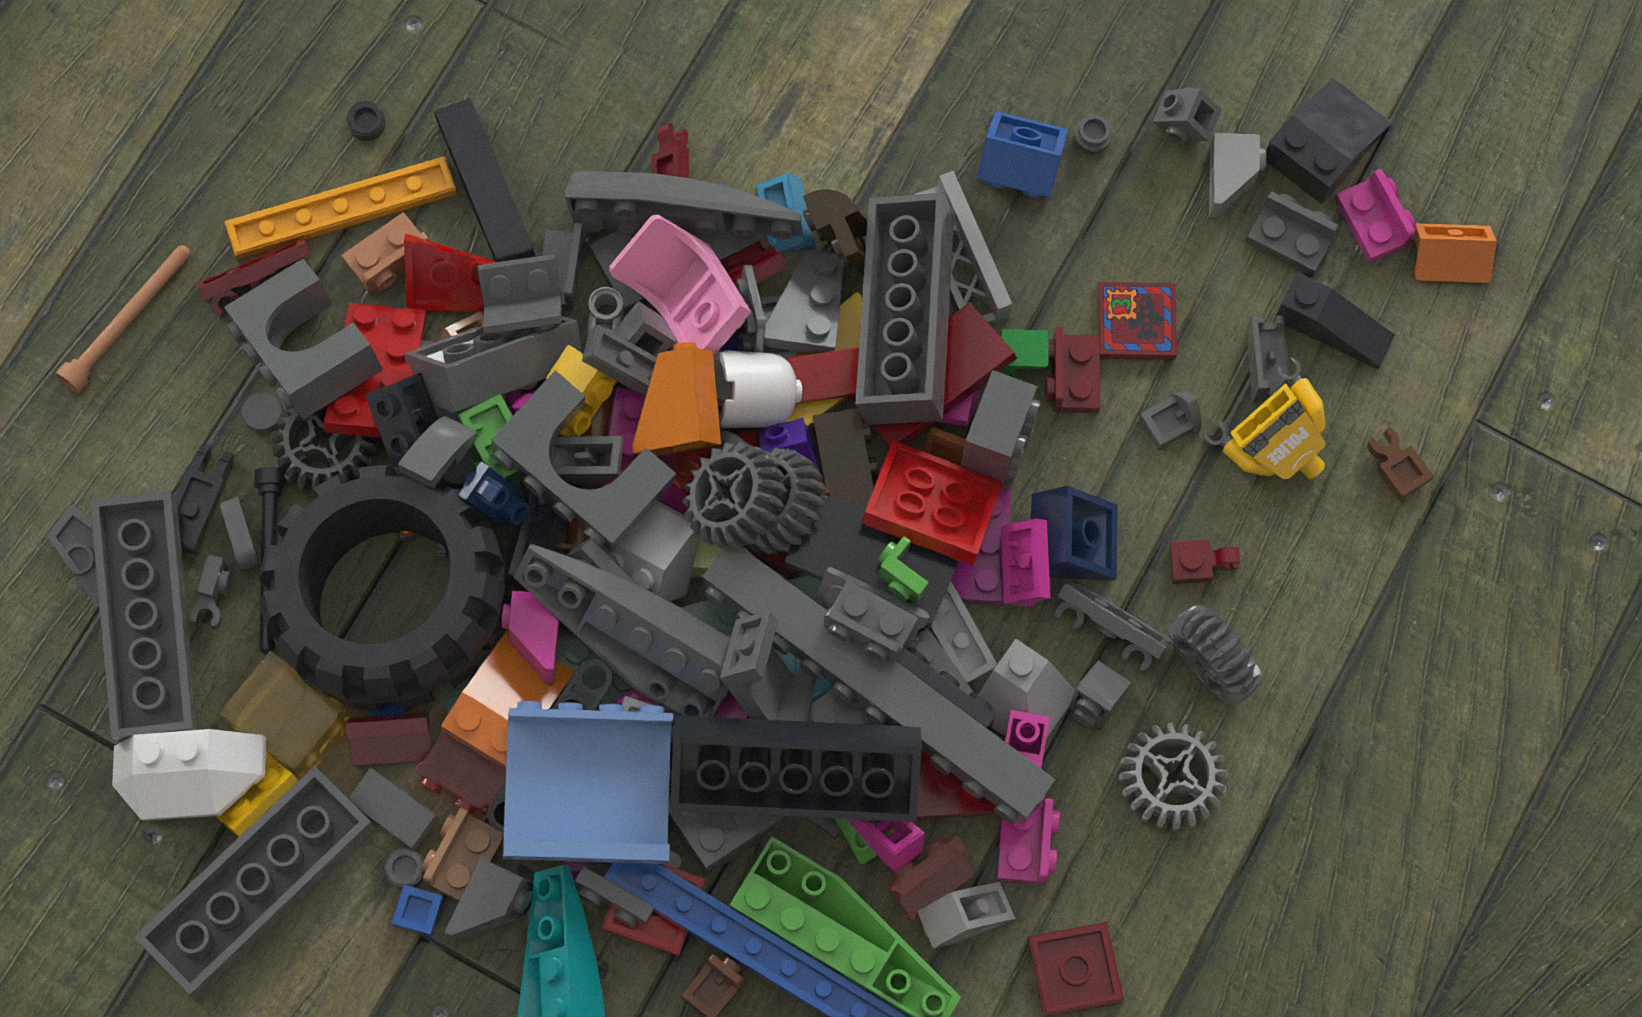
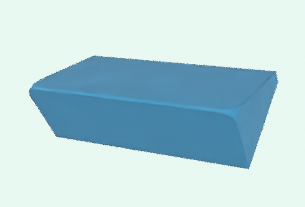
[756,172,816,255]

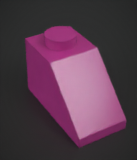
[502,591,560,684]

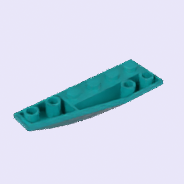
[518,865,605,1017]

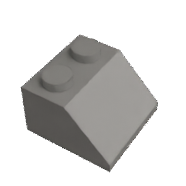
[602,501,700,601]

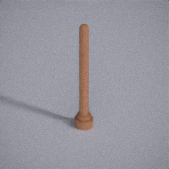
[55,245,190,394]

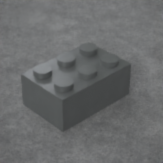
[960,370,1041,489]

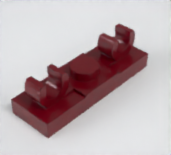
[196,238,311,316]

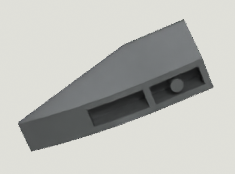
[565,171,803,240]
[513,544,731,717]

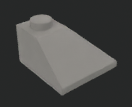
[978,639,1075,739]

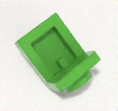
[878,536,929,605]

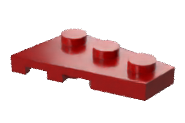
[404,234,497,311]

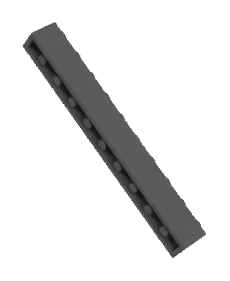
[702,546,1056,826]

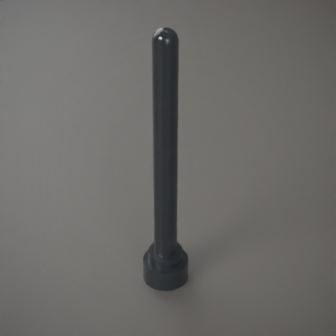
[254,467,286,655]

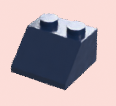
[1030,486,1118,581]

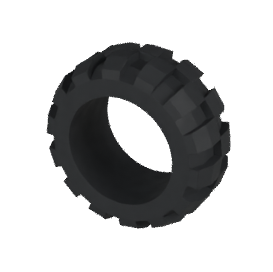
[259,464,509,712]

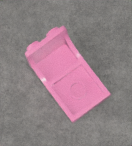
[609,215,751,357]

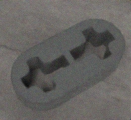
[219,496,260,572]

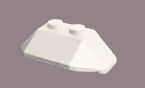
[112,729,266,821]

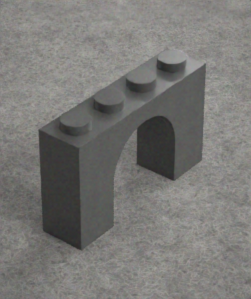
[224,259,383,420]
[491,370,676,552]

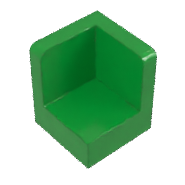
[999,329,1048,378]

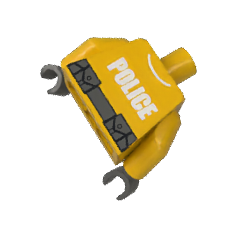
[1204,357,1326,479]

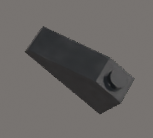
[1274,272,1395,369]

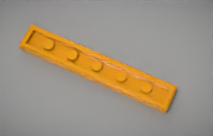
[224,156,457,260]

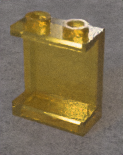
[219,651,349,778]

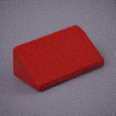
[787,347,859,405]

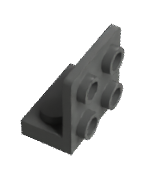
[478,254,562,337]

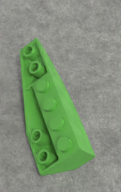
[729,836,961,1017]

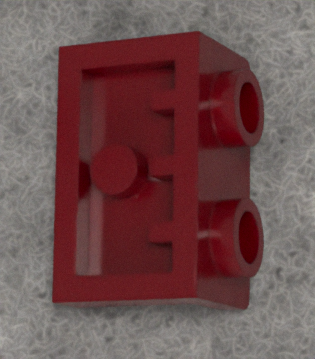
[1045,327,1100,413]

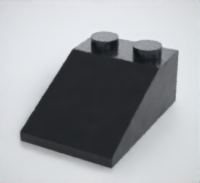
[1266,78,1392,204]

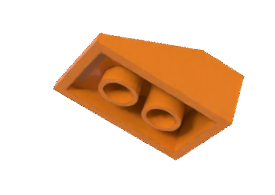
[441,630,575,770]

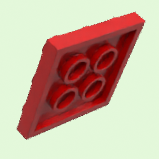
[861,440,1003,565]

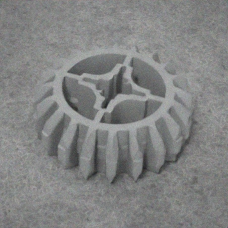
[1119,722,1228,831]

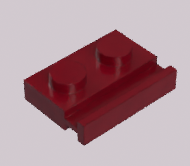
[720,238,787,285]

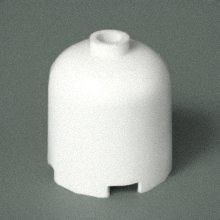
[713,350,802,429]

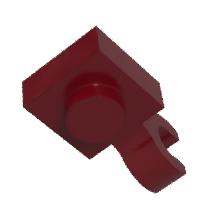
[651,123,689,178]
[1169,540,1240,584]

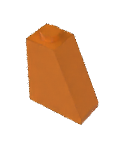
[632,342,721,457]

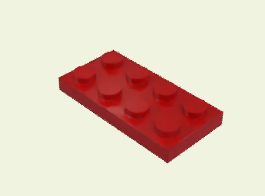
[324,303,427,438]

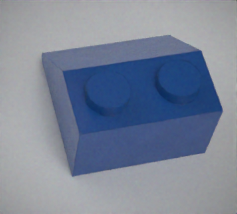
[976,111,1068,198]

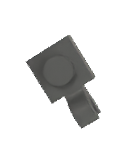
[190,555,232,630]

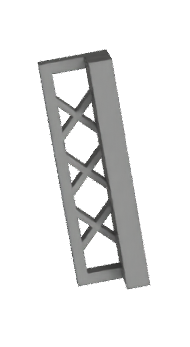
[914,171,1012,324]

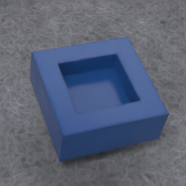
[391,885,444,937]

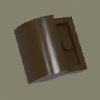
[802,189,868,277]

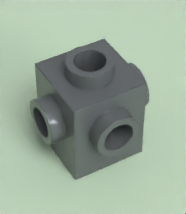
[1153,87,1221,144]

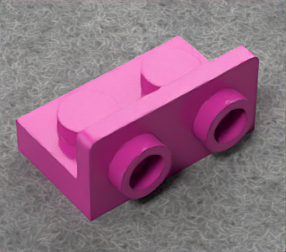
[1334,169,1416,263]
[1001,519,1050,607]
[997,798,1060,885]

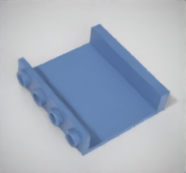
[503,701,673,864]

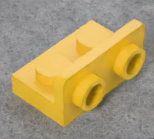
[216,750,299,838]

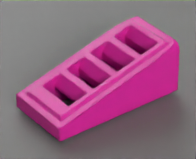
[847,819,924,872]

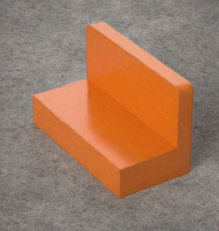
[1413,223,1497,283]

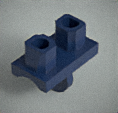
[458,462,531,527]

